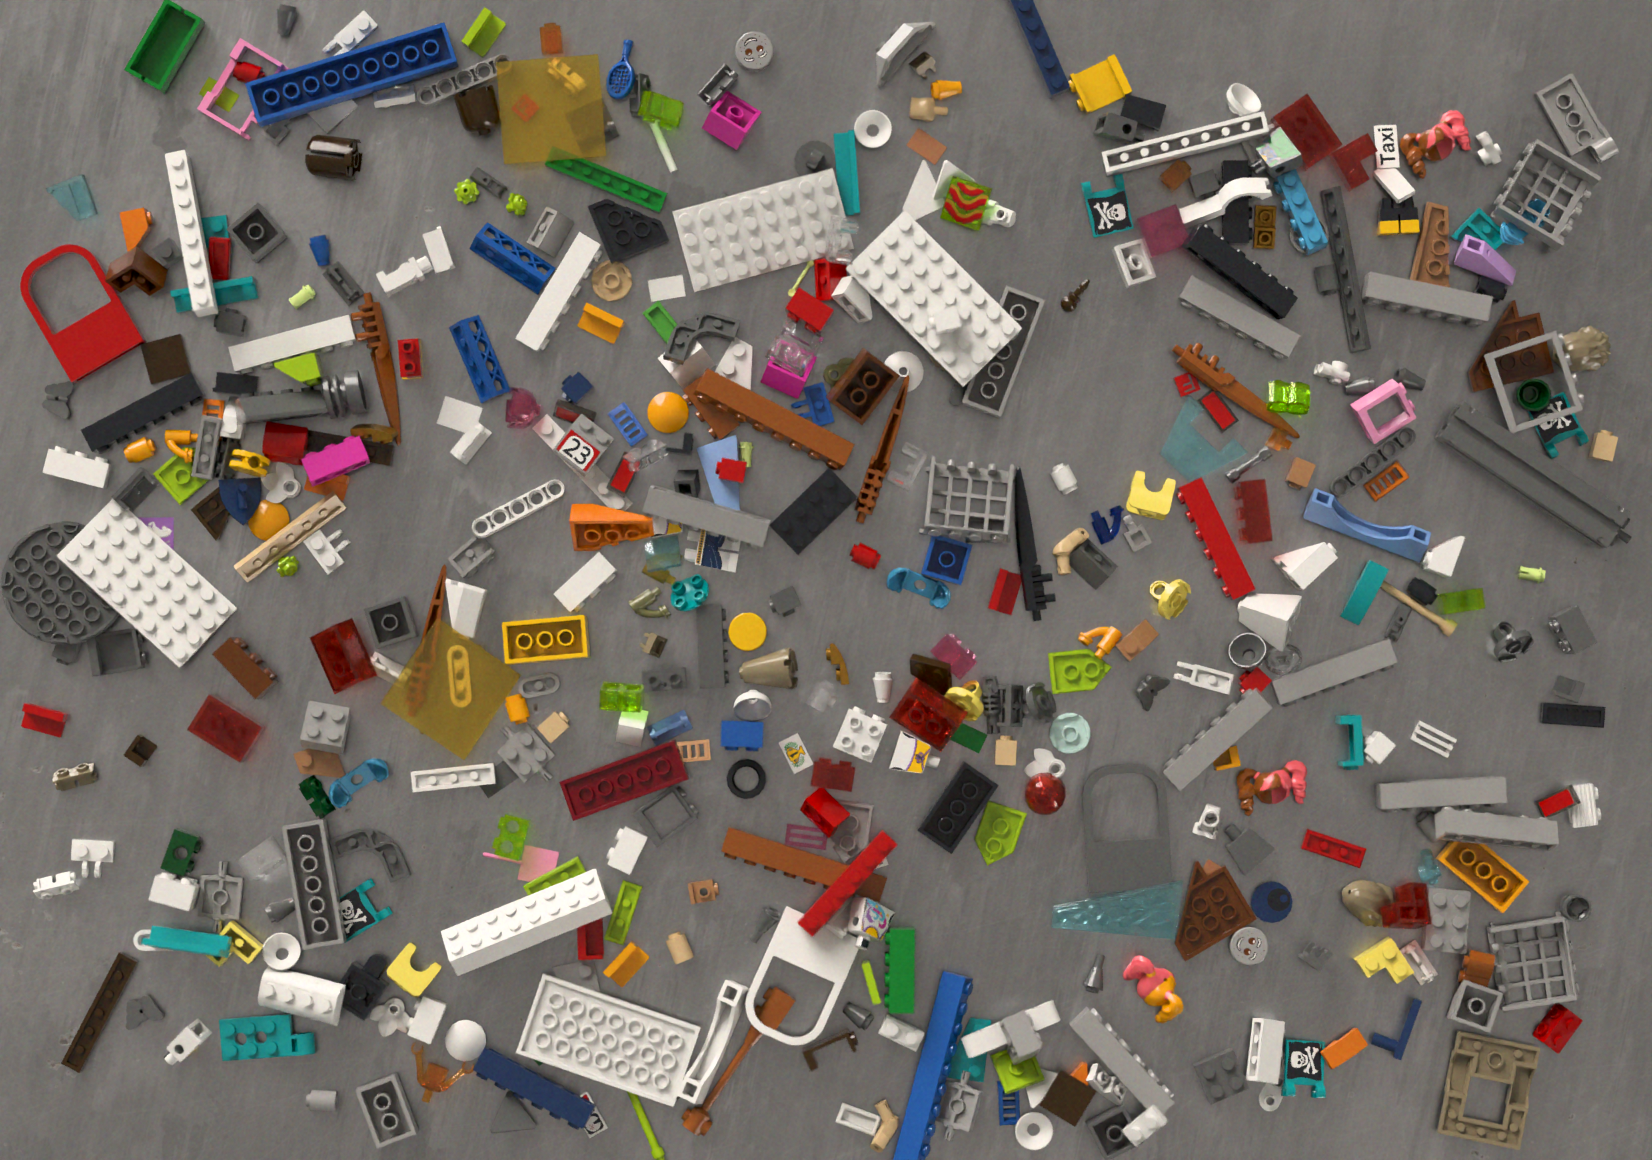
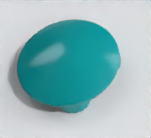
[671,574,709,611]

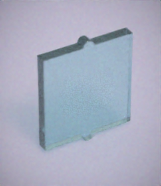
[644,535,682,573]

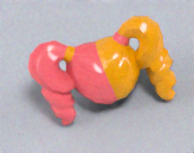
[1123,956,1183,1023]

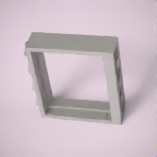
[1484,331,1585,433]

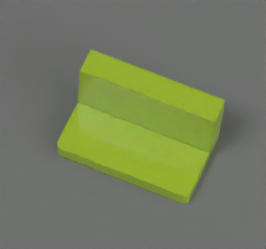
[461,7,506,57]

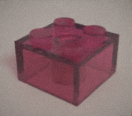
[1135,204,1188,260]

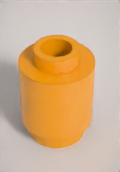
[123,436,156,463]
[505,693,530,725]

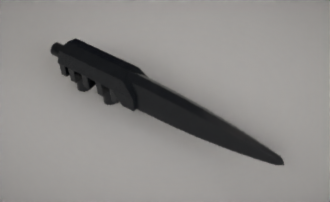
[1015,466,1056,621]

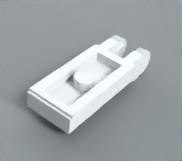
[323,10,378,56]
[1173,661,1235,695]

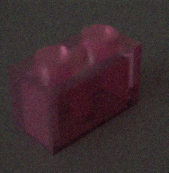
[930,633,977,680]

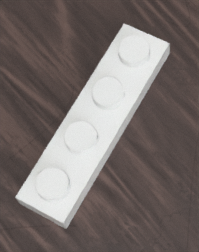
[411,763,496,792]

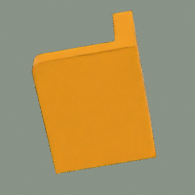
[1213,745,1241,771]

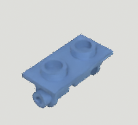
[647,710,693,746]

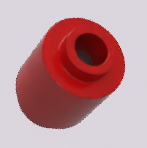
[233,61,265,83]
[849,542,881,570]

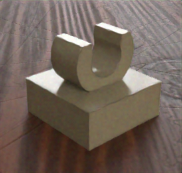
[909,51,936,79]
[639,632,668,658]

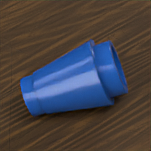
[309,235,330,266]

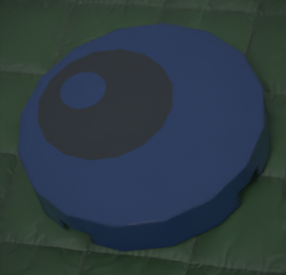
[1250,881,1293,923]

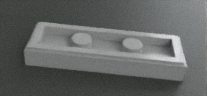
[191,415,222,480]

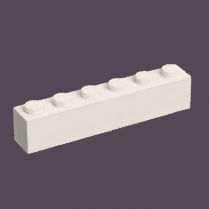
[515,232,603,352]
[228,315,356,375]

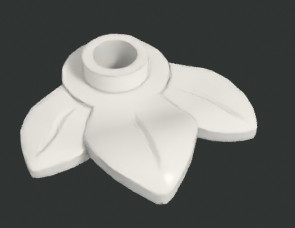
[261,462,301,503]
[1024,748,1066,790]
[370,998,410,1037]

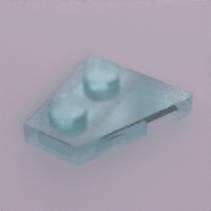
[46,174,98,221]

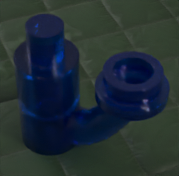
[1090,505,1124,545]

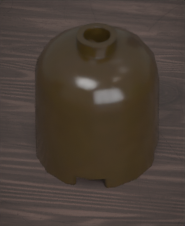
[453,85,500,136]

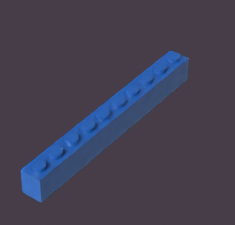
[893,971,973,1160]

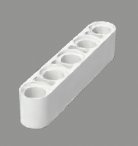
[472,479,565,539]
[961,1000,1061,1058]

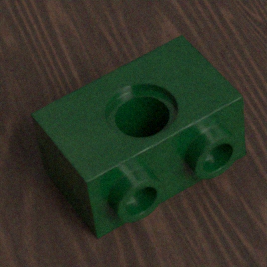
[160,828,202,877]

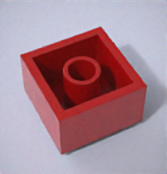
[785,288,834,335]

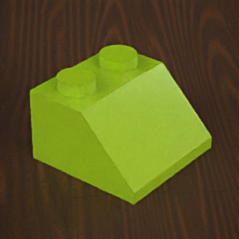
[274,353,325,387]

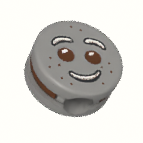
[735,32,774,72]
[1229,926,1269,966]

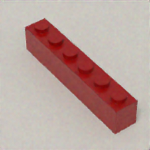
[1176,477,1255,600]
[797,830,898,937]

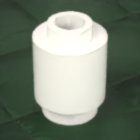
[1050,463,1078,495]

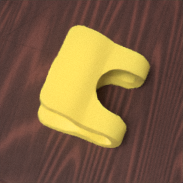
[1126,470,1176,520]
[387,943,441,998]

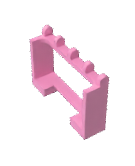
[197,38,290,141]

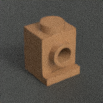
[688,879,719,904]

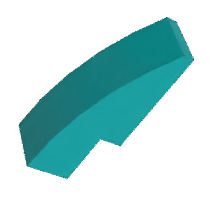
[1340,560,1389,626]

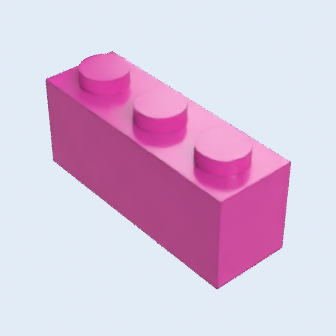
[301,436,370,487]

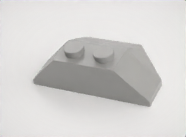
[876,22,936,89]

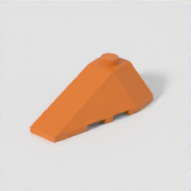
[569,504,654,551]

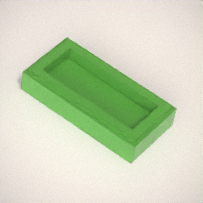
[642,300,678,344]

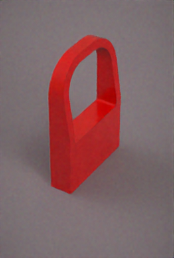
[20,244,147,384]

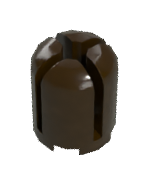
[305,135,362,180]

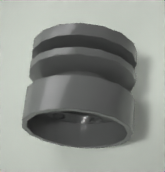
[322,370,367,419]

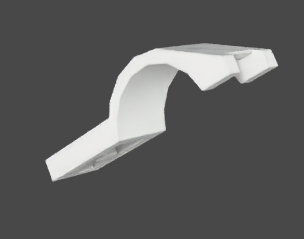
[1180,178,1273,229]

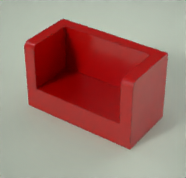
[577,917,604,960]

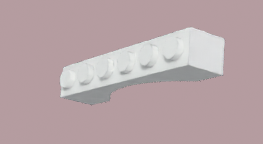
[677,980,750,1104]

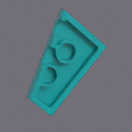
[947,1017,991,1082]

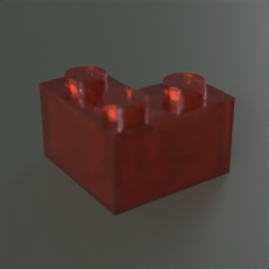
[1328,133,1378,192]
[810,757,856,792]
[1381,882,1432,929]

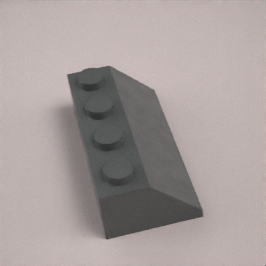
[234,387,328,425]

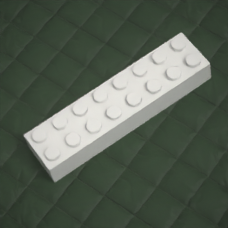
[441,869,612,976]

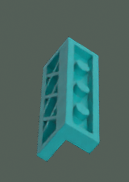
[833,130,860,216]
[170,276,259,313]
[142,926,232,958]

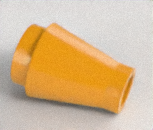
[930,80,962,100]

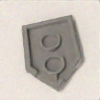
[827,799,874,864]

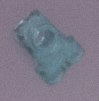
[1418,849,1441,885]

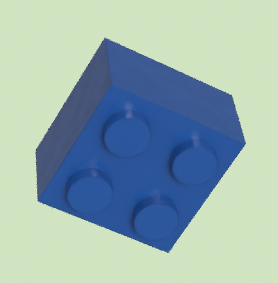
[921,536,973,585]
[721,720,764,751]

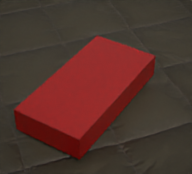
[209,237,231,280]

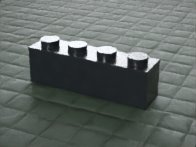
[1221,160,1253,245]

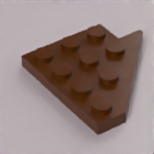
[1468,300,1554,393]
[1174,860,1257,962]

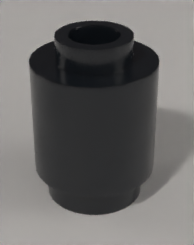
[1406,577,1438,606]

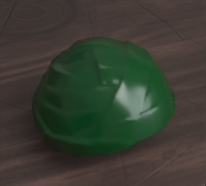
[1517,379,1551,412]

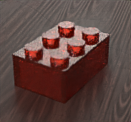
[1271,93,1343,171]
[1233,479,1273,545]
[310,618,377,695]
[889,678,968,752]
[187,694,265,763]

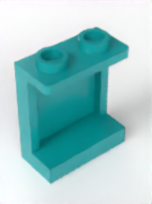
[1335,715,1364,770]

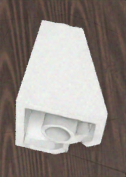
[1271,542,1338,591]
[445,578,488,641]
[1237,593,1302,652]

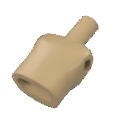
[909,97,948,122]

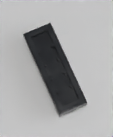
[1541,703,1606,728]

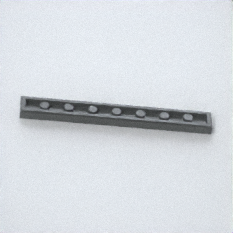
[1321,186,1371,353]

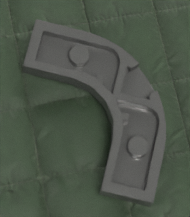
[663,313,740,365]
[329,829,410,883]

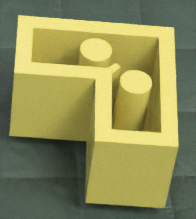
[205,920,263,967]
[1353,936,1414,984]

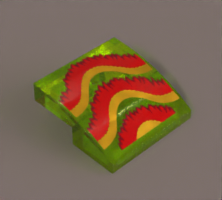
[940,176,992,231]

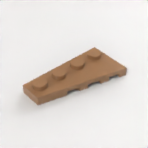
[1410,202,1450,288]

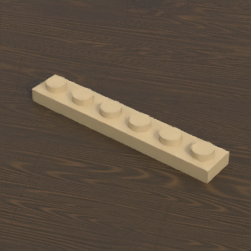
[234,491,346,583]

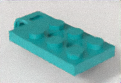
[219,1014,316,1061]

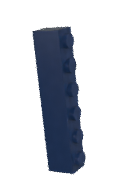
[1008,0,1070,99]
[473,1046,596,1130]

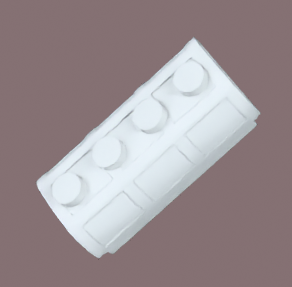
[258,966,346,1026]

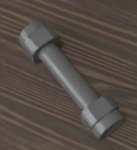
[1225,445,1273,484]

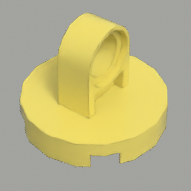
[1150,579,1191,620]
[943,680,984,721]

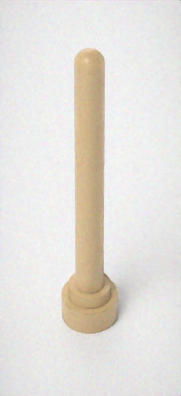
[1380,581,1458,637]

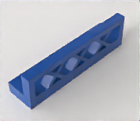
[469,222,556,295]
[449,315,511,403]

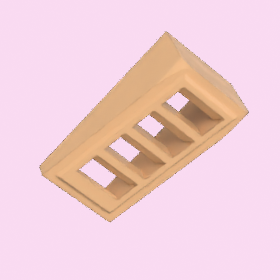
[677,739,711,762]

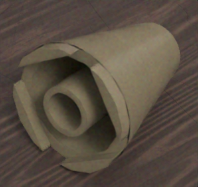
[739,648,798,689]

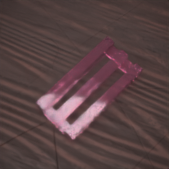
[785,824,827,850]

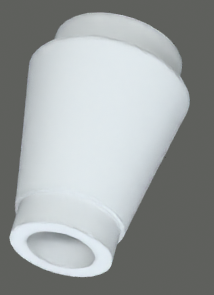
[873,672,894,703]

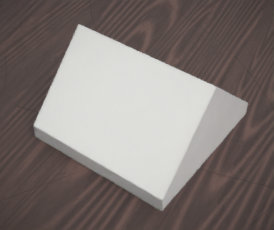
[1112,239,1156,289]
[658,339,716,389]

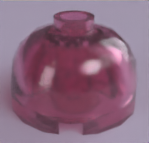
[505,387,540,429]

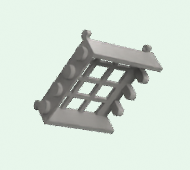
[1490,139,1601,253]
[919,456,1015,544]
[1487,912,1579,1013]

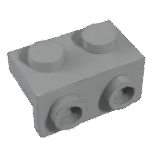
[448,532,495,578]

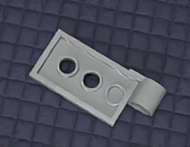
[1535,73,1619,164]

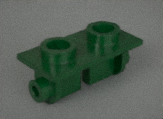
[298,775,336,819]

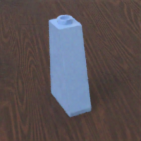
[696,435,740,511]

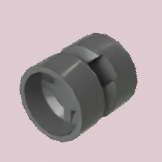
[1559,893,1592,922]

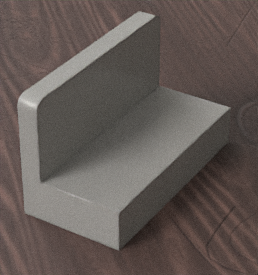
[527,206,574,257]

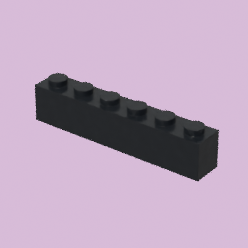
[1181,224,1298,320]
[81,373,206,454]

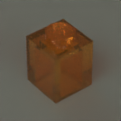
[539,23,564,55]
[1159,159,1192,193]

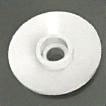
[885,351,924,392]

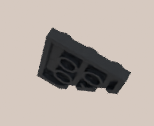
[588,199,669,264]

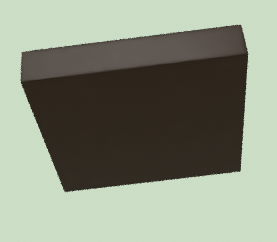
[140,334,192,385]
[1039,1069,1097,1127]

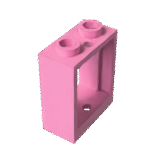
[1350,379,1417,444]

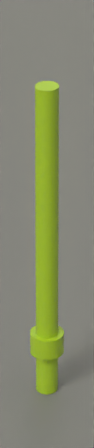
[627,1091,665,1160]

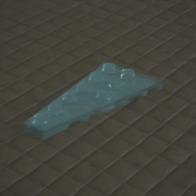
[1051,880,1183,939]

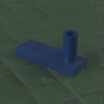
[1371,998,1422,1060]

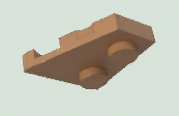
[293,749,346,778]

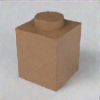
[1285,457,1316,491]

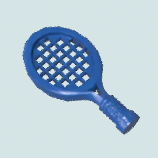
[606,39,635,100]

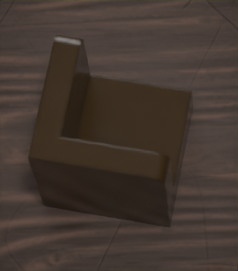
[124,734,157,767]

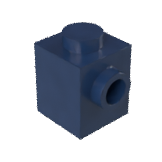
[561,371,594,405]

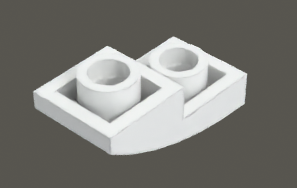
[1086,1063,1127,1105]

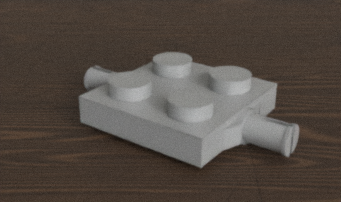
[497,724,555,783]
[197,861,244,933]
[936,1070,983,1141]

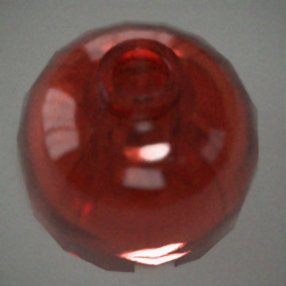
[1024,773,1066,815]

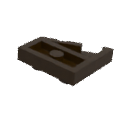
[191,487,230,541]
[910,654,952,696]

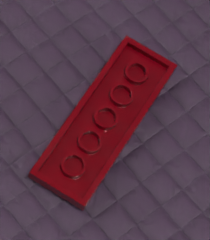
[559,740,690,821]

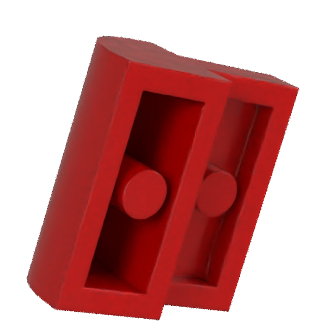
[262,421,308,465]

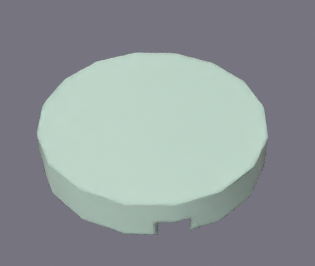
[1049,713,1090,754]

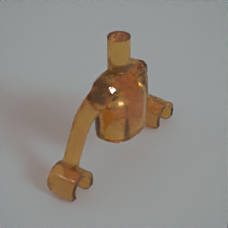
[411,1042,474,1103]

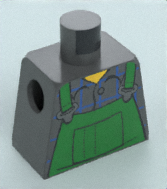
[1094,112,1146,144]
[1250,127,1303,178]

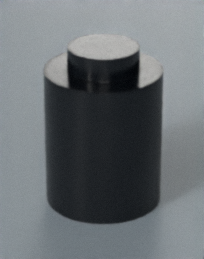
[1474,275,1507,303]

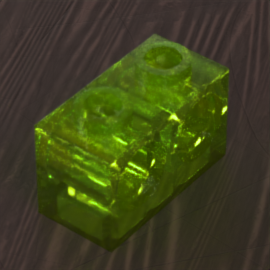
[1437,588,1486,615]
[599,681,644,713]
[492,813,531,861]

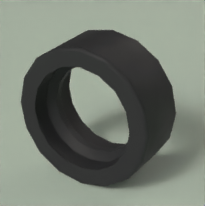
[727,759,766,799]

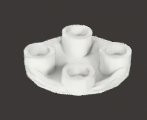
[445,1020,486,1061]

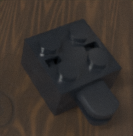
[339,954,389,1021]

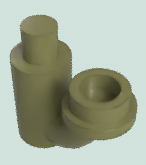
[628,587,671,620]

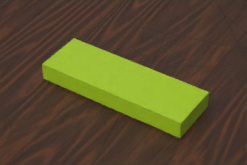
[523,856,587,896]
[604,880,643,946]

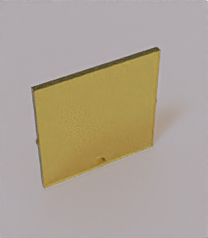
[496,54,606,165]
[380,618,521,760]

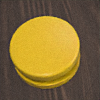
[229,449,270,477]
[728,613,767,651]

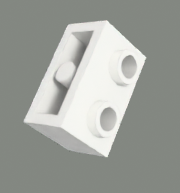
[1363,731,1396,764]

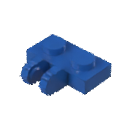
[791,382,835,426]

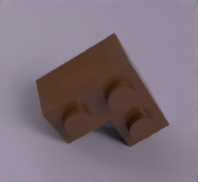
[105,246,168,296]

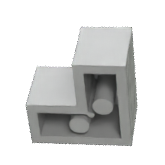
[999,1010,1043,1065]

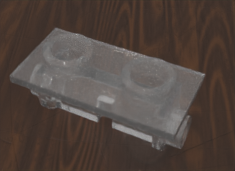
[622,439,668,472]

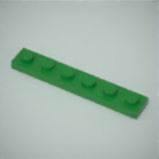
[545,146,668,213]

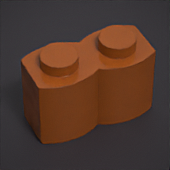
[1457,950,1495,988]

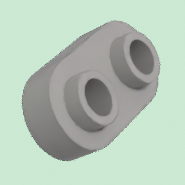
[518,673,560,698]

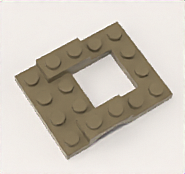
[1437,1030,1541,1150]

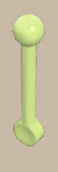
[788,260,814,297]

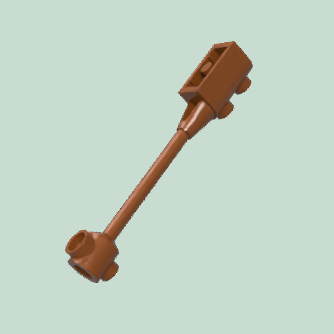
[681,986,796,1136]

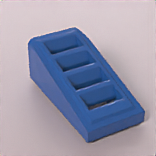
[608,402,648,447]
[997,1081,1020,1126]

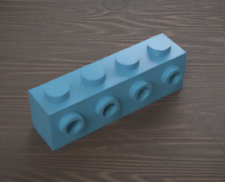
[1273,169,1328,255]

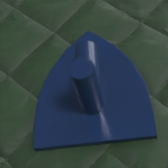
[218,477,261,526]

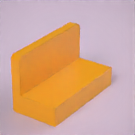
[577,302,625,344]
[603,941,649,987]

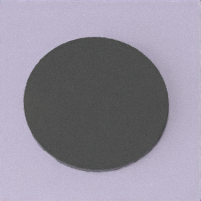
[1,521,119,645]

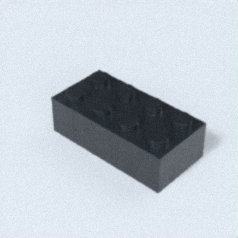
[770,468,858,555]
[917,761,999,854]

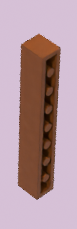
[693,368,855,470]
[721,827,887,902]

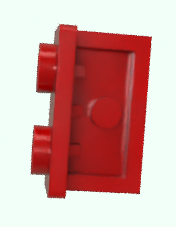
[1532,1003,1583,1054]

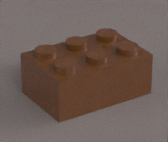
[826,348,900,425]
[212,637,279,700]

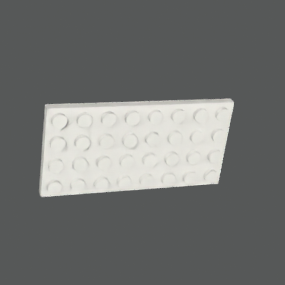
[672,168,854,292]
[846,210,1022,387]
[56,499,237,669]
[516,973,701,1107]

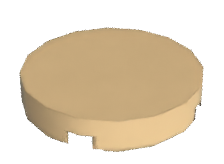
[591,260,632,302]

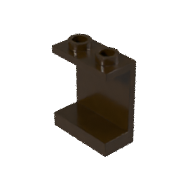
[802,1028,859,1071]

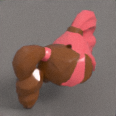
[1400,111,1471,179]
[1236,760,1307,816]

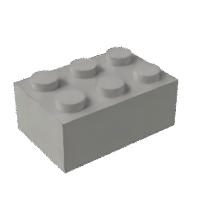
[1421,887,1471,954]
[355,1073,419,1149]

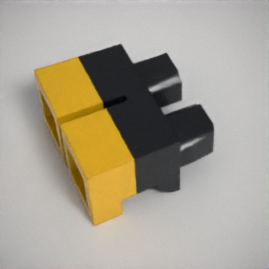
[1377,196,1420,236]

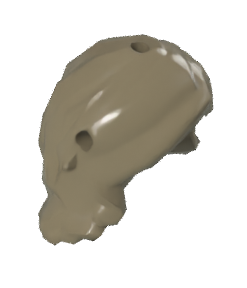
[1552,326,1611,371]
[1342,880,1397,927]

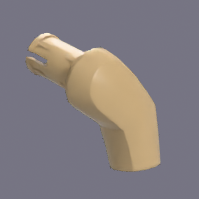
[1053,528,1090,575]
[870,1100,900,1153]

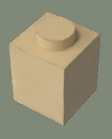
[1588,430,1618,462]
[537,711,570,743]
[994,735,1017,766]

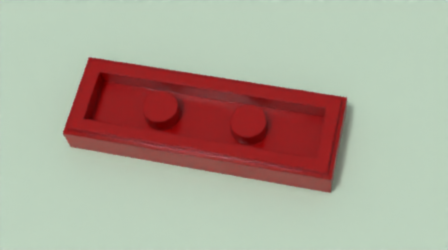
[1300,829,1366,868]

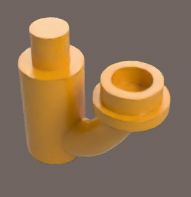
[165,429,198,464]
[1078,627,1122,660]

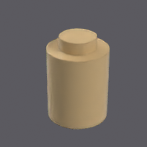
[666,931,694,964]

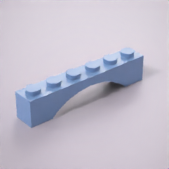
[1303,488,1431,563]

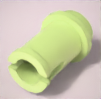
[289,284,316,309]
[738,442,754,467]
[1518,566,1546,584]

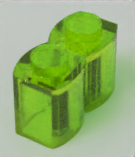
[637,91,685,130]
[1266,380,1310,415]

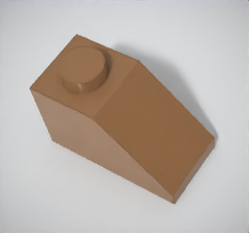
[1115,619,1159,662]

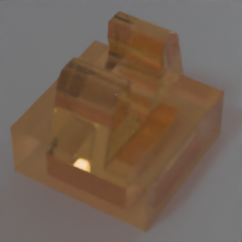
[1265,427,1292,451]

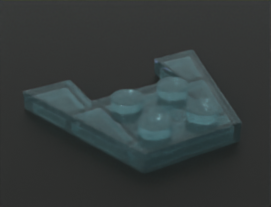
[1160,395,1248,482]

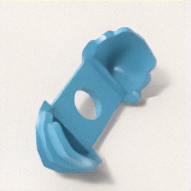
[1500,198,1550,245]
[887,568,951,609]
[328,758,389,808]

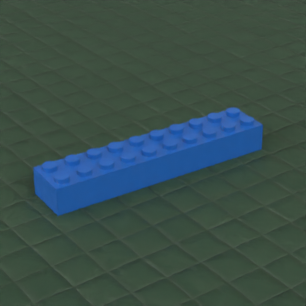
[245,22,458,127]

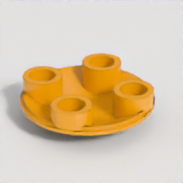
[647,392,689,433]
[248,500,290,541]

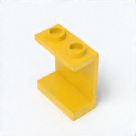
[1068,54,1132,115]

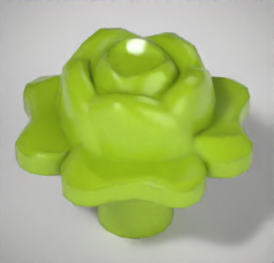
[454,179,480,205]
[506,193,527,216]
[276,556,299,577]

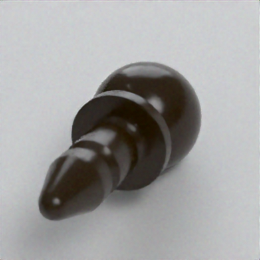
[1061,279,1090,312]

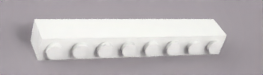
[1102,111,1269,176]
[165,150,218,317]

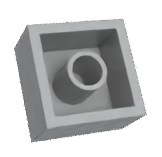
[300,701,351,755]

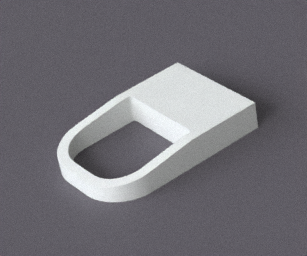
[745,906,859,1045]

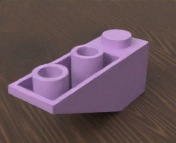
[1454,234,1516,286]

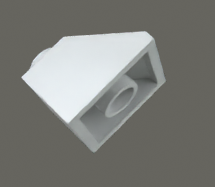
[1420,536,1465,577]

